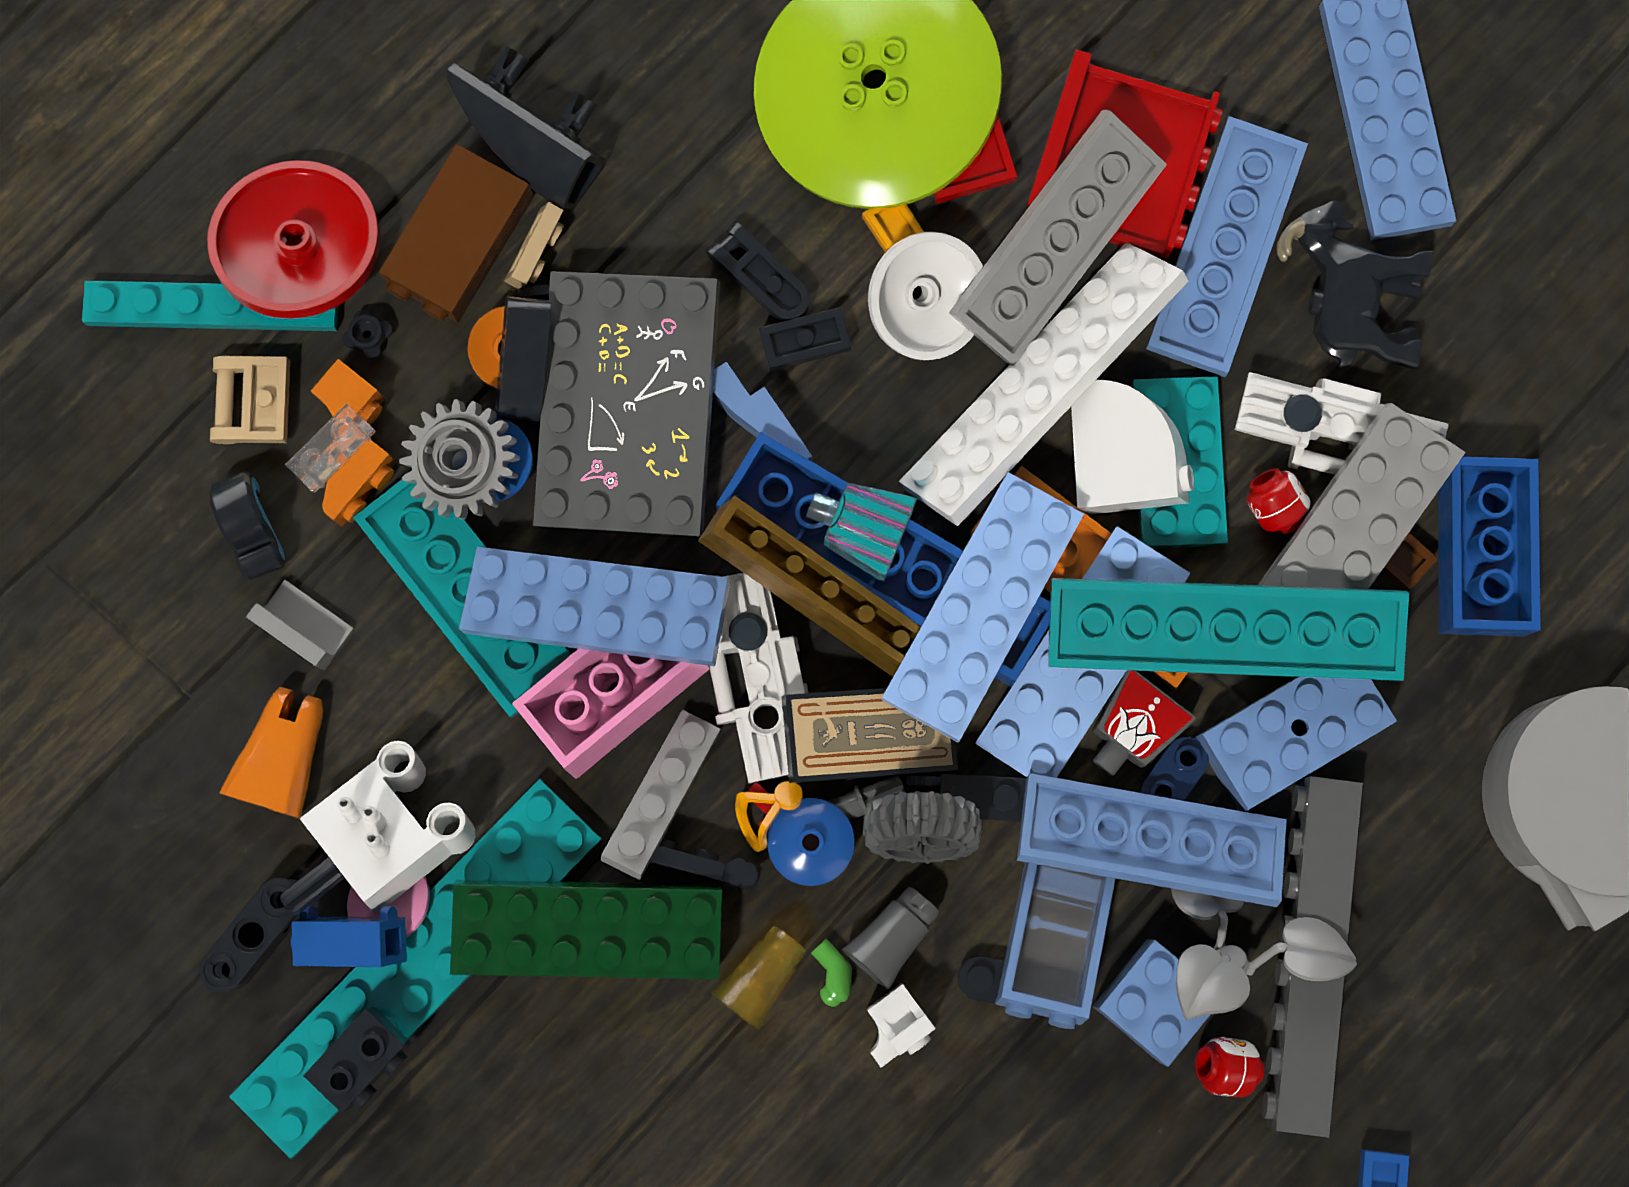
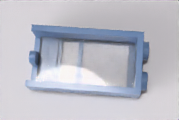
[995,862,1115,1029]

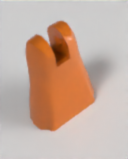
[219,687,323,819]

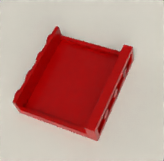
[1026,50,1223,260]

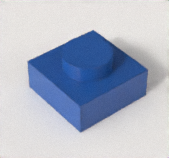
[1358,1149,1409,1187]

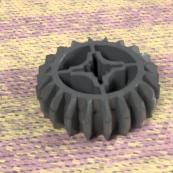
[863,791,982,864]

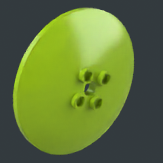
[754,0,1002,209]

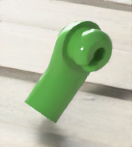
[811,939,852,1007]

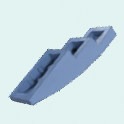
[712,362,812,462]

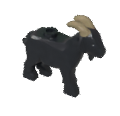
[1277,201,1433,369]

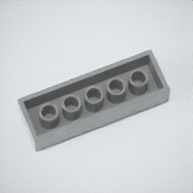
[1258,403,1466,589]

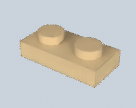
[504,202,563,289]

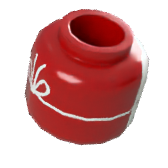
[1246,468,1311,534]
[1195,1037,1264,1098]

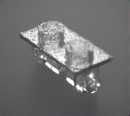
[285,403,376,492]

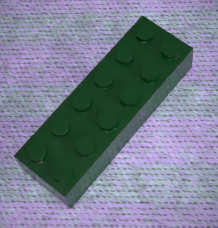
[450,880,722,979]

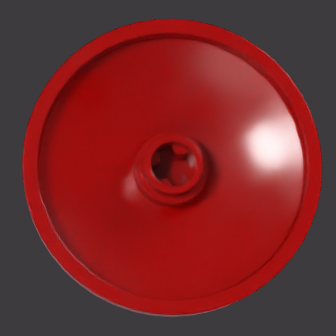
[207,161,380,319]

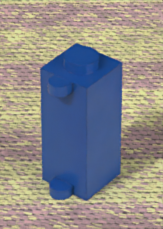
[291,906,407,967]

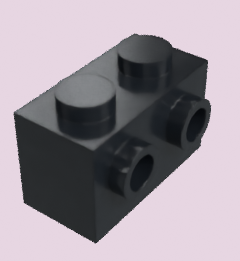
[303,1007,412,1113]

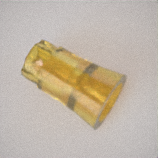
[711,926,807,1031]

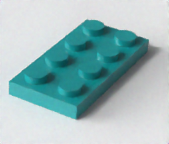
[1131,377,1228,548]

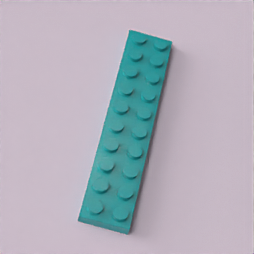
[229,779,603,1159]

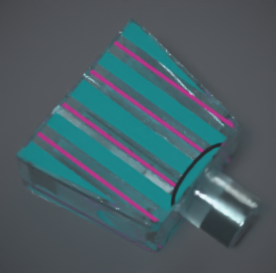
[806,483,917,582]

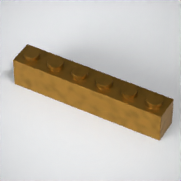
[698,496,921,677]

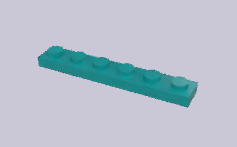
[82,281,339,331]

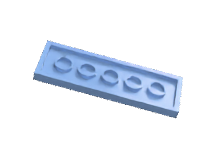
[881,472,1084,742]
[975,527,1190,778]

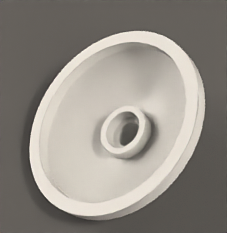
[868,232,983,360]

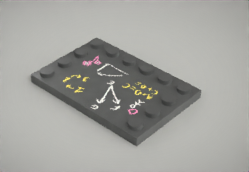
[533,271,720,537]

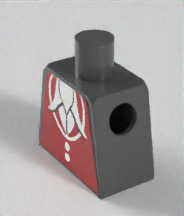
[1092,670,1196,777]

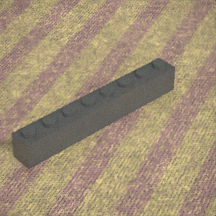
[1262,776,1363,1138]

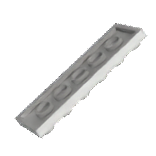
[949,110,1167,365]

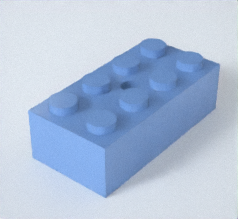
[1194,677,1397,811]

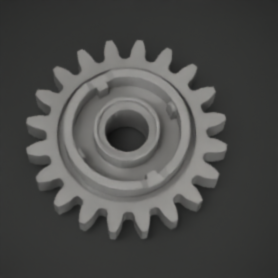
[399,399,520,520]

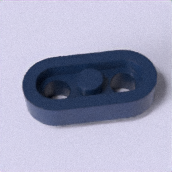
[1138,737,1209,801]

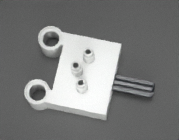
[280,741,476,916]

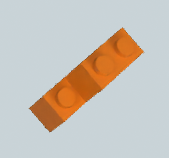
[311,359,397,527]

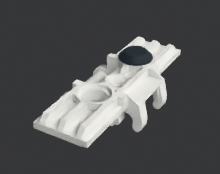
[1234,372,1448,475]
[709,573,809,783]

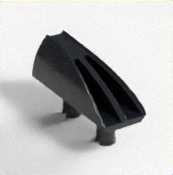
[447,45,606,213]

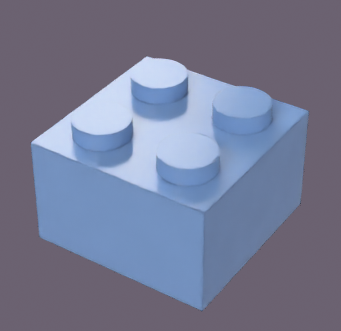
[1093,939,1210,1067]

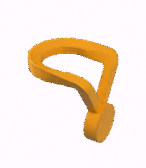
[735,781,803,852]

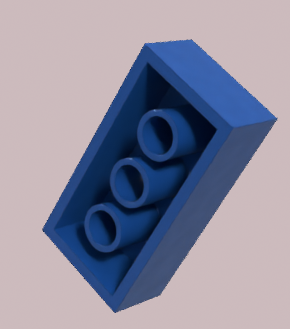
[1438,457,1541,636]

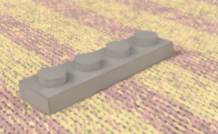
[601,710,720,880]

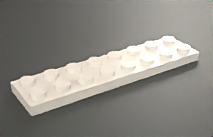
[899,243,1189,526]

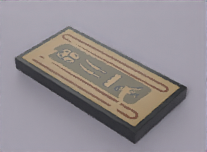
[781,688,958,783]

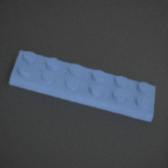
[1319,0,1456,240]
[1146,116,1308,377]
[459,547,731,666]
[1017,773,1286,907]

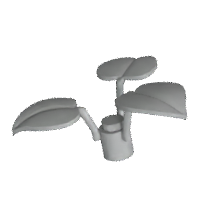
[1171,888,1357,1020]

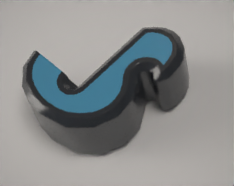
[209,471,286,580]

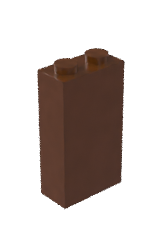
[379,144,534,323]

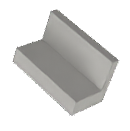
[246,580,355,671]

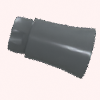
[842,887,939,990]

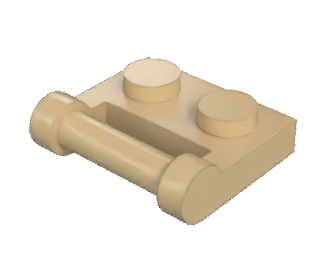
[210,356,290,444]

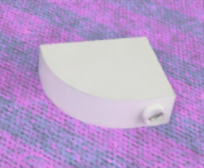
[1071,380,1194,515]

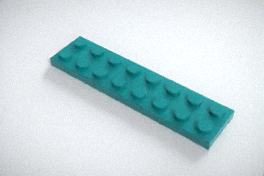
[1048,578,1409,681]

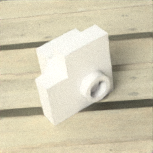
[866,983,935,1067]

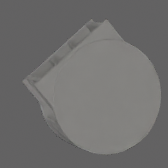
[1482,686,1629,931]

